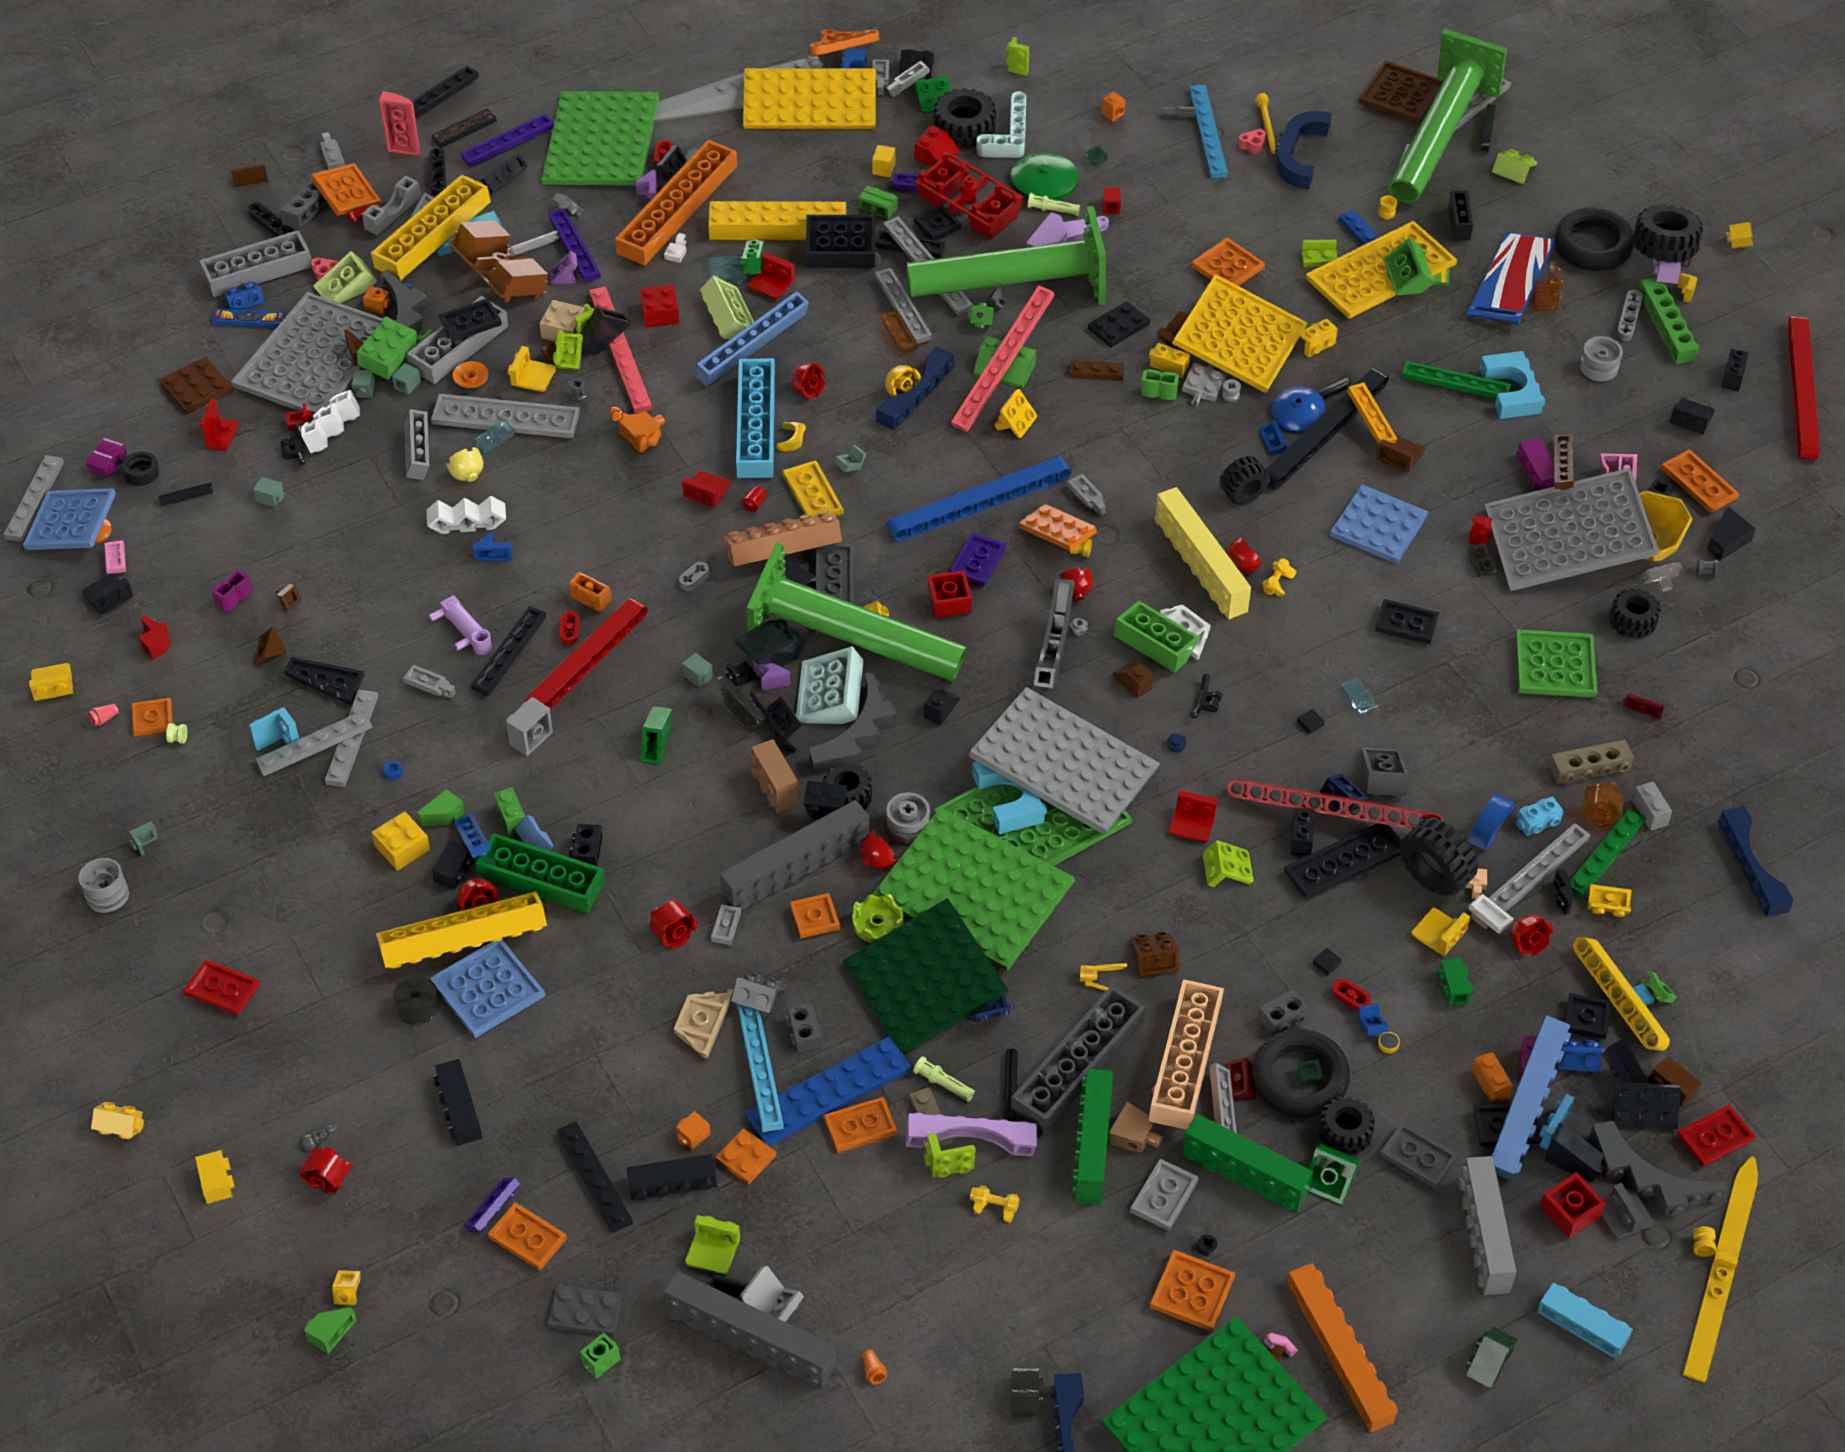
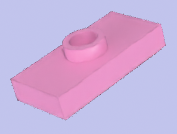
[104,540,126,575]

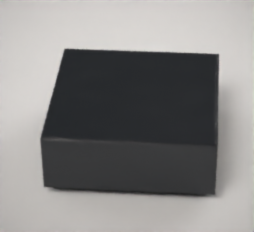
[1297,709,1325,734]
[1313,948,1342,975]

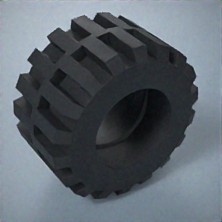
[1219,456,1270,505]
[1609,588,1661,639]
[822,763,872,809]
[1318,1096,1375,1156]

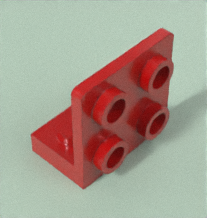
[748,252,795,300]
[200,399,239,451]
[682,470,731,508]
[1169,790,1218,843]

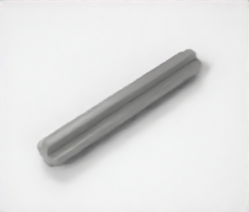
[508,231,560,257]

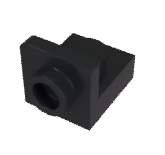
[725,661,756,688]

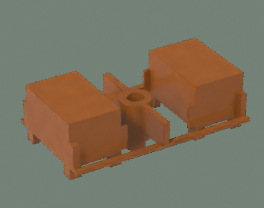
[448,220,548,302]

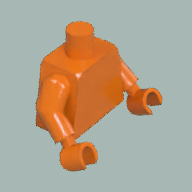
[609,407,665,453]

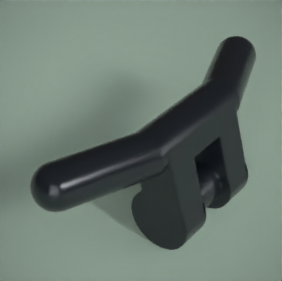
[280,424,306,465]
[1190,673,1222,718]

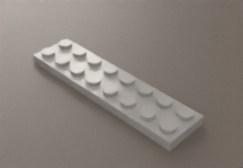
[431,394,580,438]

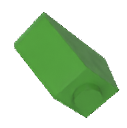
[417,789,465,827]
[304,1307,356,1354]

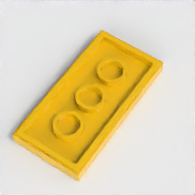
[782,460,844,517]

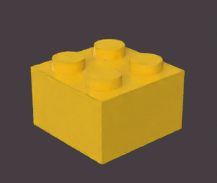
[372,812,430,871]

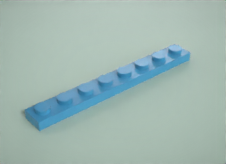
[1189,85,1228,179]

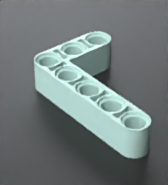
[976,92,1026,158]

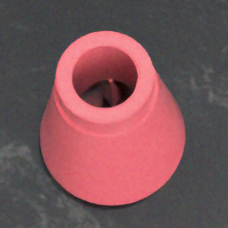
[87,703,119,726]

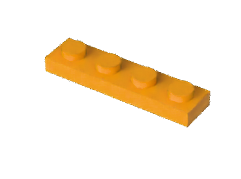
[1347,383,1397,445]

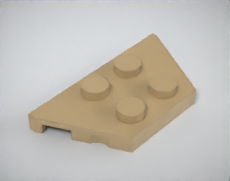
[674,989,734,1059]

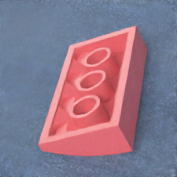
[379,91,421,156]

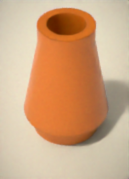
[861,1350,887,1384]

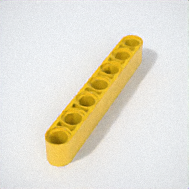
[1573,937,1670,1051]

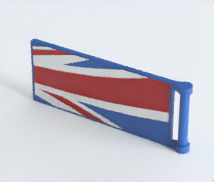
[1467,232,1555,325]

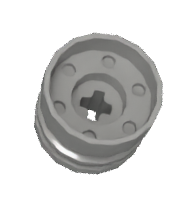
[78,858,129,913]

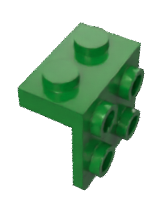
[913,76,951,113]

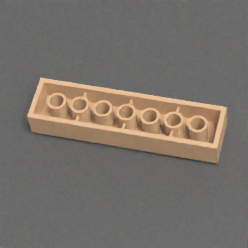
[1148,979,1224,1130]

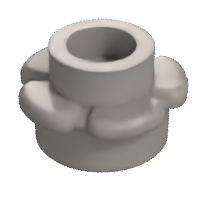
[1069,618,1088,636]

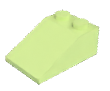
[314,251,378,303]

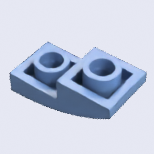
[515,815,554,851]

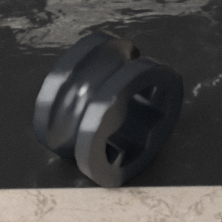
[1197,1234,1218,1256]

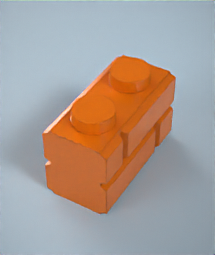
[569,572,612,612]
[1471,1052,1513,1104]

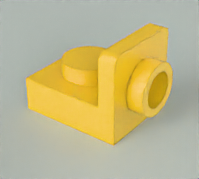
[1677,273,1698,303]
[332,1271,361,1305]

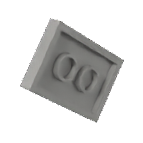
[1130,1159,1199,1231]

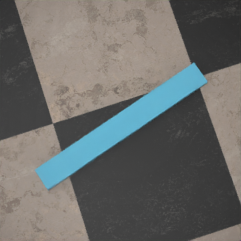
[736,1003,784,1132]

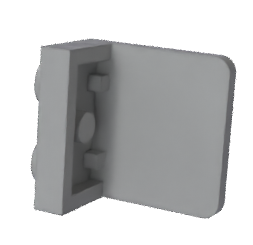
[740,1266,804,1322]

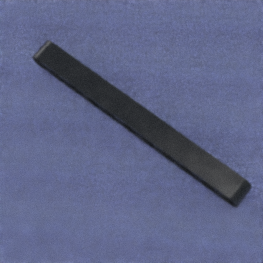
[1265,368,1389,490]

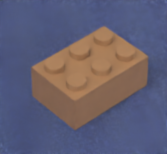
[750,739,799,814]

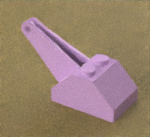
[1026,212,1109,247]

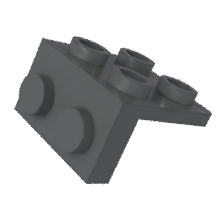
[731,971,787,1013]

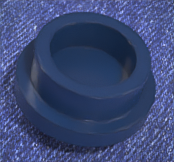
[1167,734,1187,752]

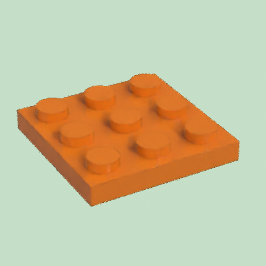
[311,163,381,216]
[1191,238,1265,286]
[1150,1250,1236,1332]

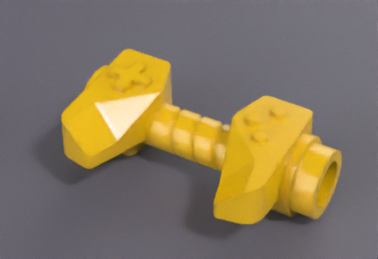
[1262,558,1296,597]
[970,1186,1020,1223]

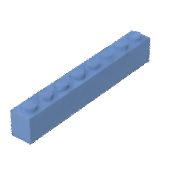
[695,291,809,387]
[1491,1015,1571,1181]

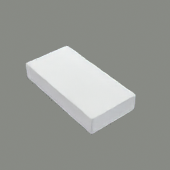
[1468,894,1514,934]

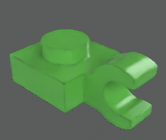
[1640,971,1677,1003]

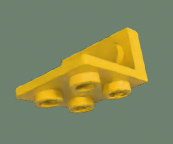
[1411,908,1470,956]

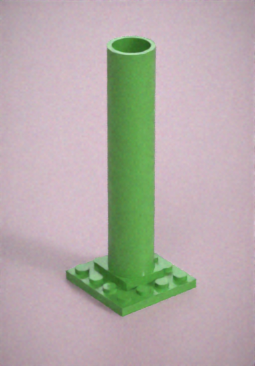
[1388,29,1507,203]
[906,206,1106,305]
[747,542,966,682]

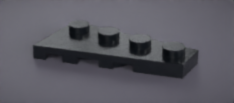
[284,657,365,705]

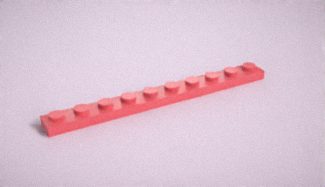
[951,285,1054,432]
[589,286,652,414]

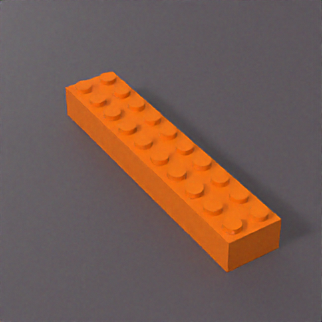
[615,140,737,266]

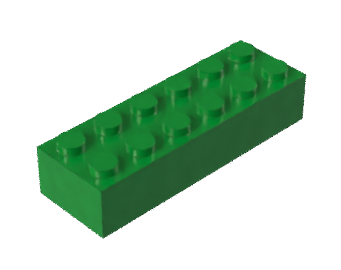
[476,833,605,913]
[1072,1069,1113,1204]
[1182,1114,1313,1213]

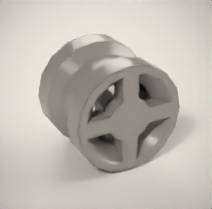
[1222,379,1241,402]

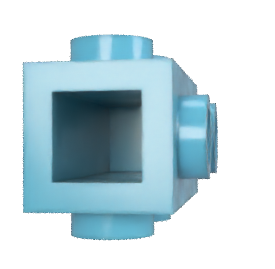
[1516,796,1563,836]

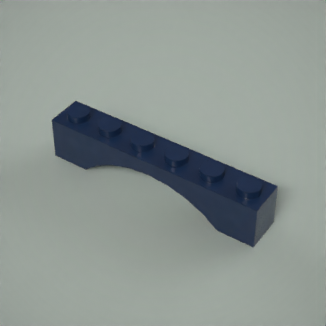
[876,346,955,430]
[1718,806,1794,917]
[1050,1373,1084,1452]

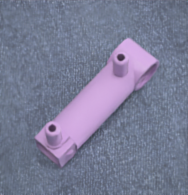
[428,595,492,655]

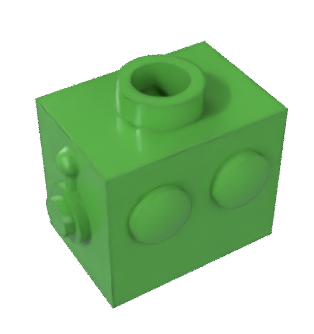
[580,1332,620,1379]

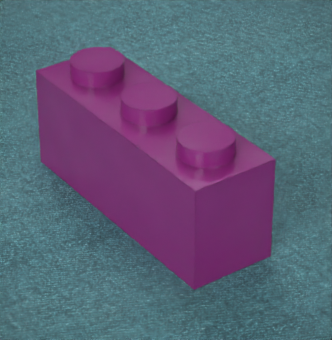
[1516,438,1555,491]

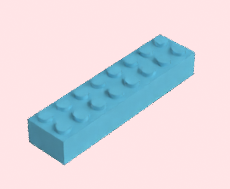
[736,359,775,478]

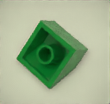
[1309,1144,1361,1204]

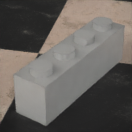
[404,409,429,480]

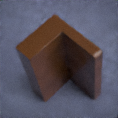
[231,164,268,187]

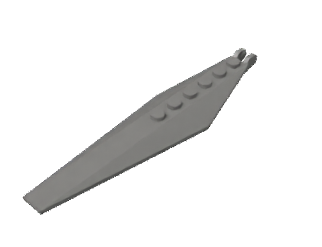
[655,55,823,122]

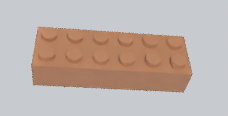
[723,510,842,566]

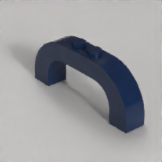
[1275,111,1332,190]

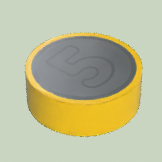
[1378,1032,1400,1054]

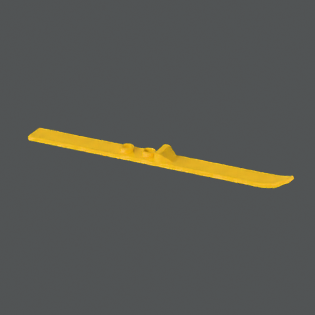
[1683,1156,1758,1383]

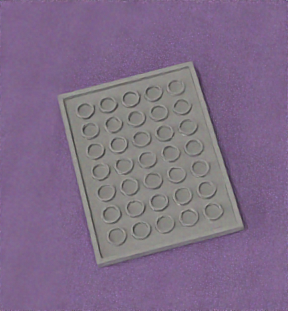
[231,292,383,416]
[1485,468,1659,591]
[969,687,1160,835]

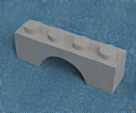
[362,176,421,236]

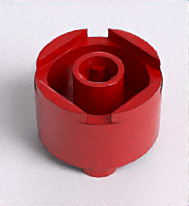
[649,899,697,948]
[299,1146,352,1195]

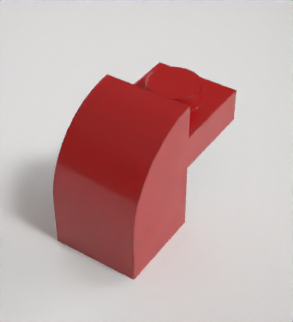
[139,615,171,660]

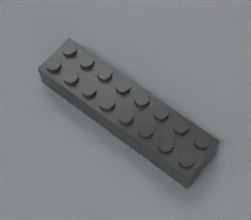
[720,800,869,910]
[1011,985,1146,1133]
[664,1271,836,1389]

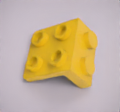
[508,346,556,392]
[29,663,74,701]

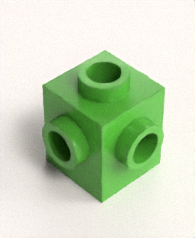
[968,302,994,328]

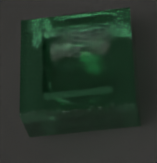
[1085,145,1108,165]
[1297,1059,1323,1085]

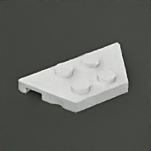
[1160,605,1211,660]

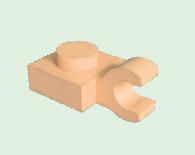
[1466,868,1487,900]

